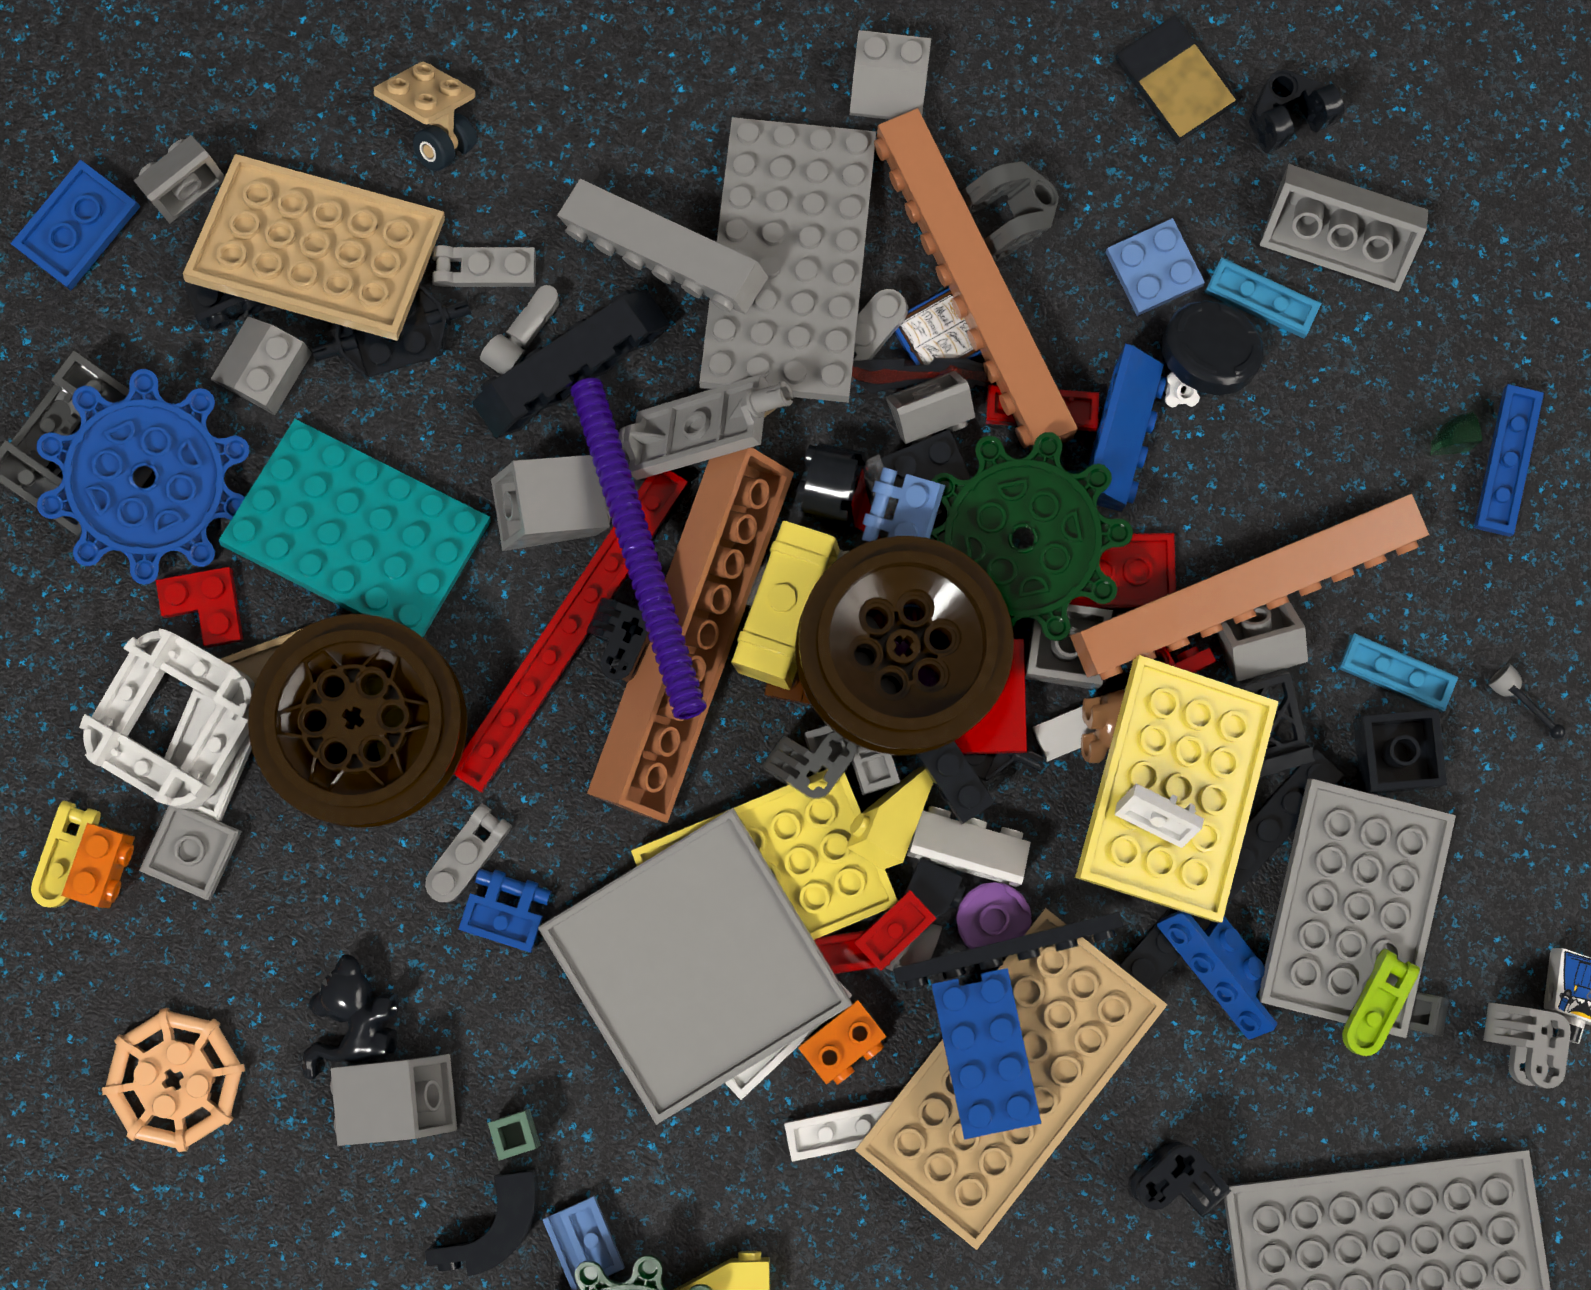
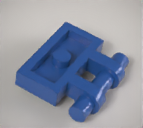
[458,869,552,953]

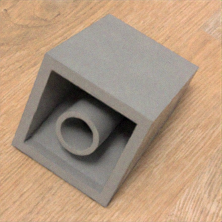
[491,455,612,551]
[330,1054,457,1146]

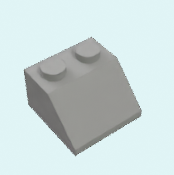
[849,30,931,120]
[133,135,225,224]
[211,317,312,415]
[886,371,975,445]
[1216,602,1308,682]

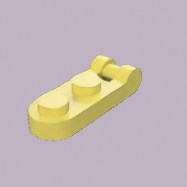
[31,800,101,908]

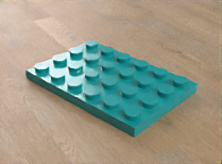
[219,419,491,637]

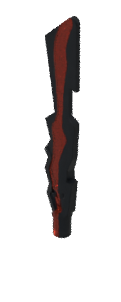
[852,358,996,394]

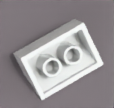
[907,806,1031,887]

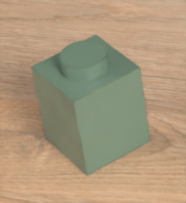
[488,1109,541,1161]

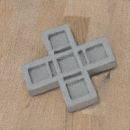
[804,725,900,795]

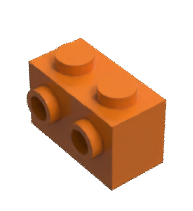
[61,823,135,908]
[798,1000,887,1085]

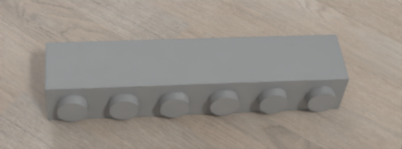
[557,179,768,315]

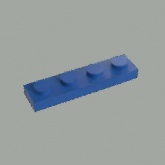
[1474,384,1544,537]

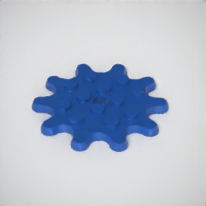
[36,369,249,585]

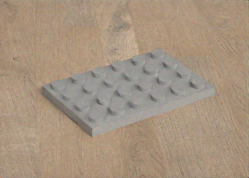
[1258,779,1456,1038]

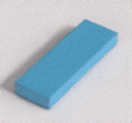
[1204,257,1322,339]
[1338,633,1458,713]

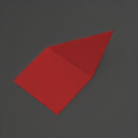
[852,469,881,539]

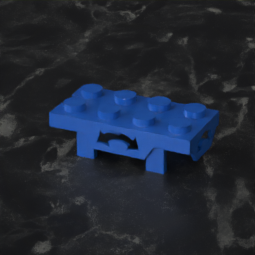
[931,968,1042,1140]

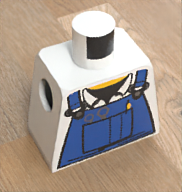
[1544,948,1591,1044]

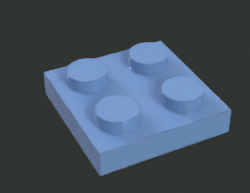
[1105,218,1205,316]

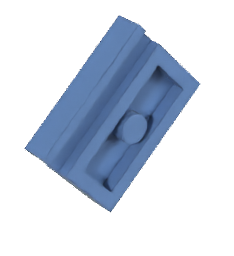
[542,1195,625,1290]

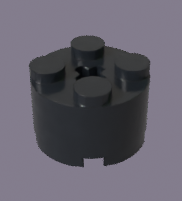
[796,443,865,525]

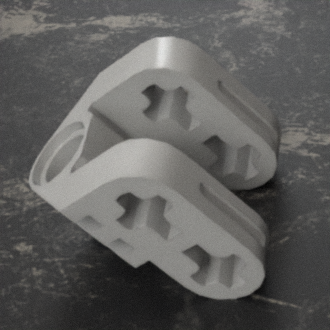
[1483,1002,1571,1088]

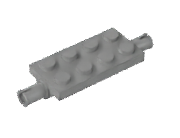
[618,374,793,480]

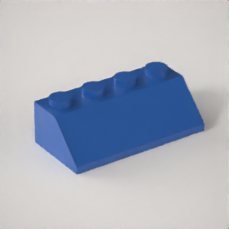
[1087,344,1167,512]

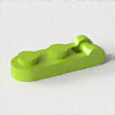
[1342,948,1420,1056]

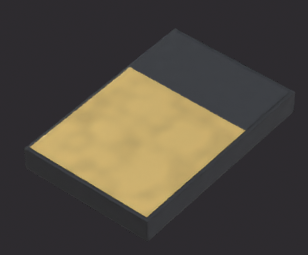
[1115,15,1238,144]

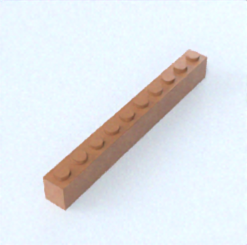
[874,108,1078,452]
[1070,494,1429,680]

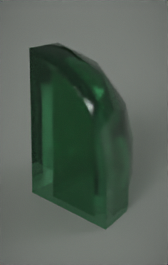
[1430,412,1483,455]

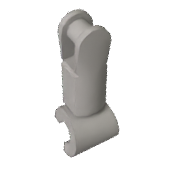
[480,285,559,375]

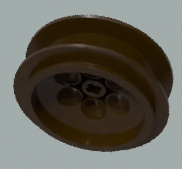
[795,536,1014,755]
[248,614,468,828]

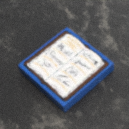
[894,288,982,378]

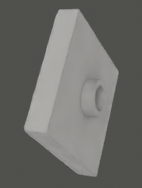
[139,806,242,901]

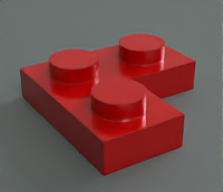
[156,567,244,648]

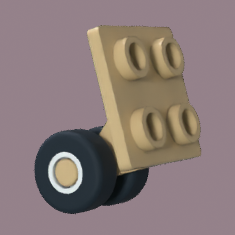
[374,62,477,171]

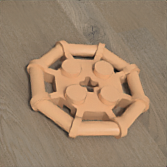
[102,1008,245,1152]

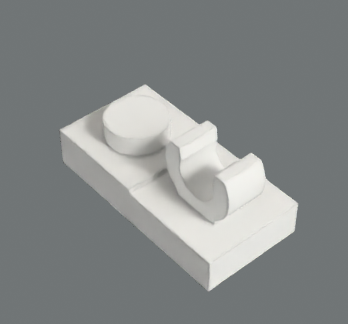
[1115,783,1204,848]

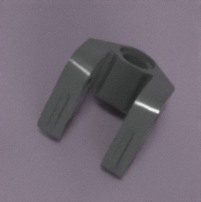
[960,161,1059,262]
[761,732,856,799]

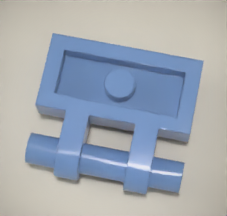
[862,467,945,542]

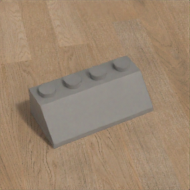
[1260,164,1428,292]

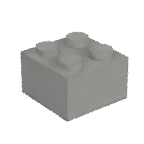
[1025,604,1113,690]

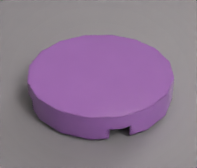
[956,882,1032,949]

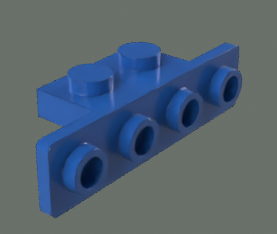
[1157,911,1277,1039]

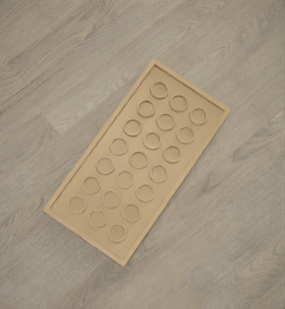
[855,908,1167,1250]

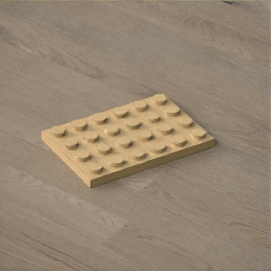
[183,154,445,341]

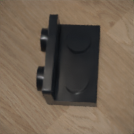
[185,284,265,331]

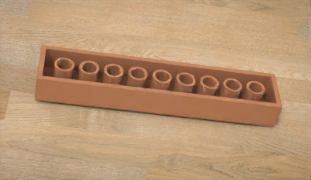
[587,447,794,823]

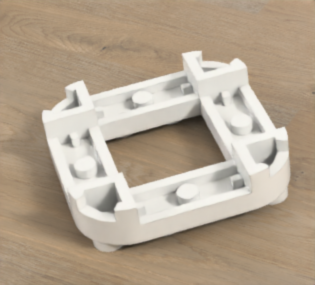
[79,629,255,809]

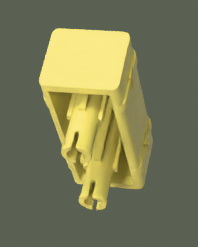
[731,521,840,690]

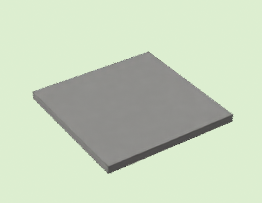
[538,808,853,1125]

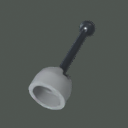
[1488,663,1565,739]

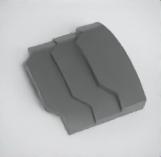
[0,351,154,537]

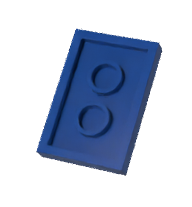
[10,159,140,290]

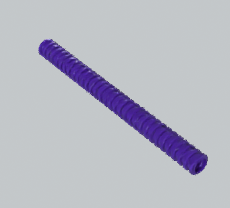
[570,378,707,719]

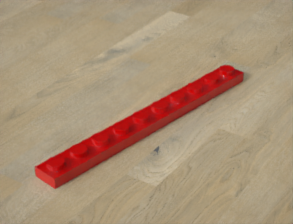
[454,471,689,793]

